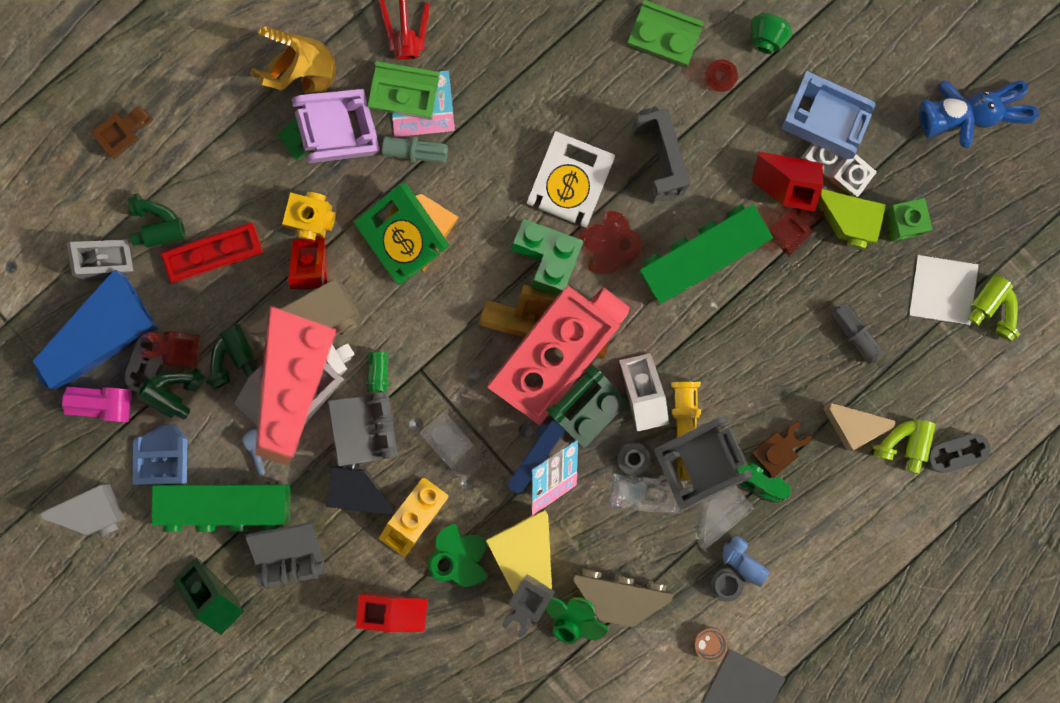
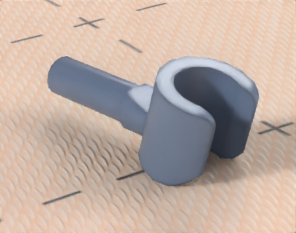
[243,427,265,475]

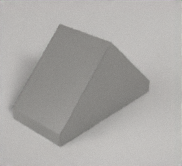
[67,240,134,281]

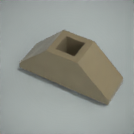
[573,568,673,627]

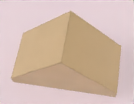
[824,403,896,450]

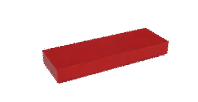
[160,222,264,285]

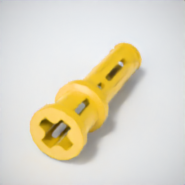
[671,382,701,481]

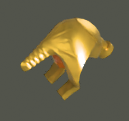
[250,26,336,95]

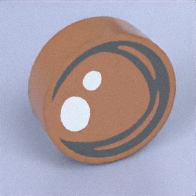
[694,627,728,662]

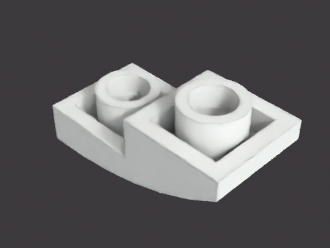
[801,143,876,197]

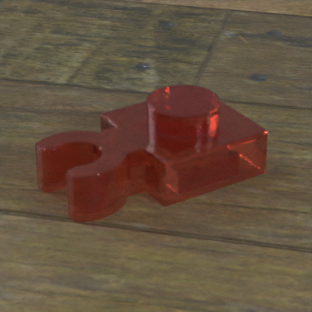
[769,209,824,257]
[140,331,200,368]

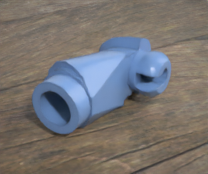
[722,536,770,587]

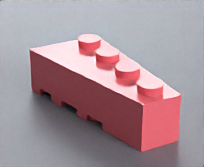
[255,307,337,466]

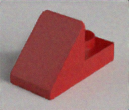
[288,238,328,290]

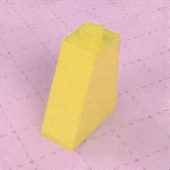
[486,509,552,594]

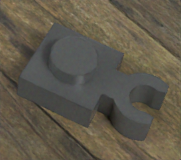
[503,574,555,638]

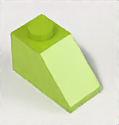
[817,189,886,250]

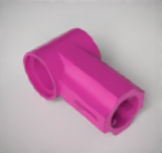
[62,387,132,422]

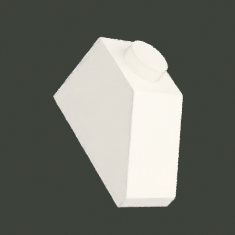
[619,353,669,432]

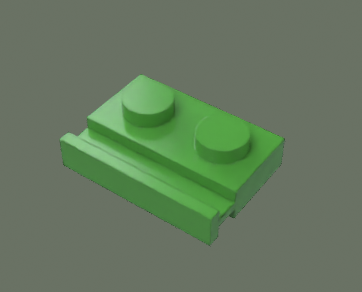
[627,0,704,68]
[368,61,440,120]

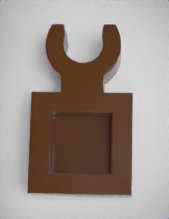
[751,422,812,478]

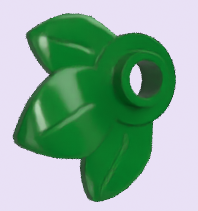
[428,524,488,587]
[546,597,609,644]

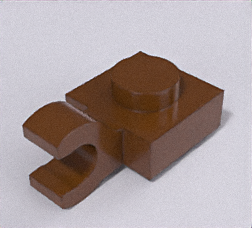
[91,106,153,159]

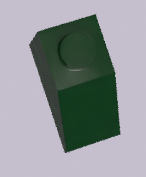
[173,557,245,635]

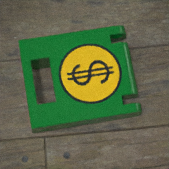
[354,183,449,285]

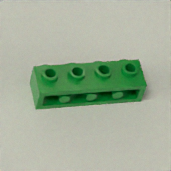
[638,204,773,307]
[152,484,290,532]

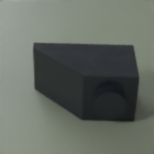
[326,463,395,515]

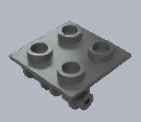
[327,392,398,466]
[245,522,326,589]

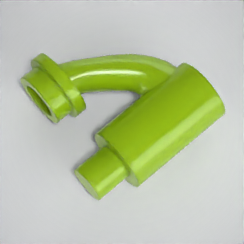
[967,274,1020,342]
[872,419,936,474]

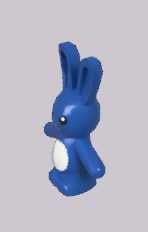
[919,80,1040,148]

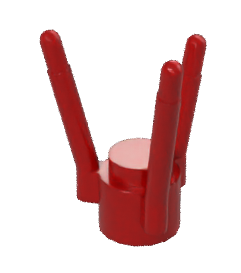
[378,0,430,60]

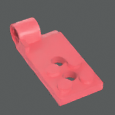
[488,285,630,425]

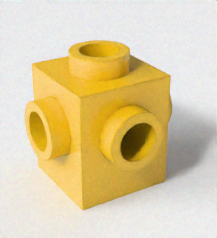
[282,191,336,241]

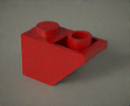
[751,151,823,212]
[355,591,428,632]

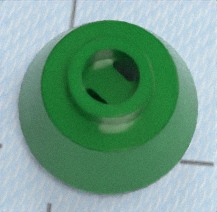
[750,13,793,54]

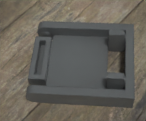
[654,416,753,510]

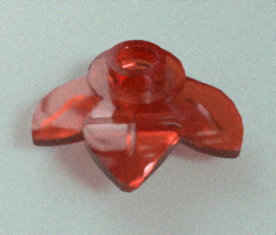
[580,210,643,274]

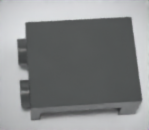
[632,106,690,204]

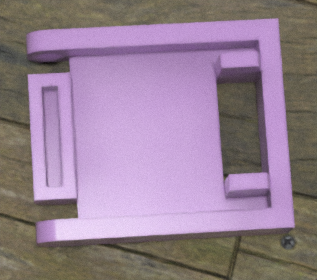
[291,89,380,163]

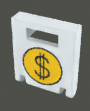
[527,131,616,228]

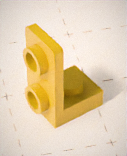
[379,478,448,558]

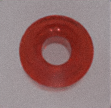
[705,59,738,92]

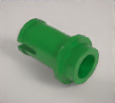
[364,352,391,393]

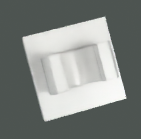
[326,344,355,376]

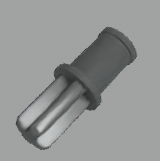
[831,303,885,365]

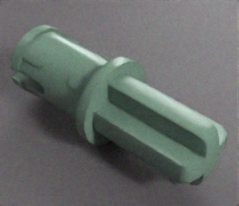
[382,136,448,163]

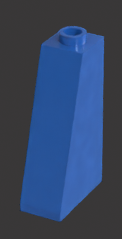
[33,270,159,390]

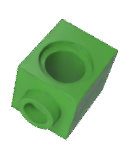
[884,198,933,242]

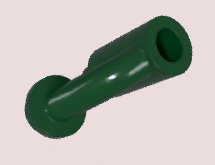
[128,193,186,248]
[206,324,258,390]
[136,368,205,420]

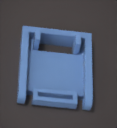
[780,71,875,159]

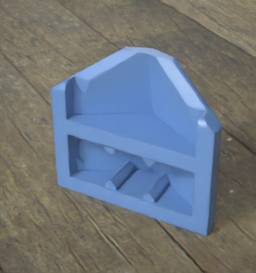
[132,424,187,485]

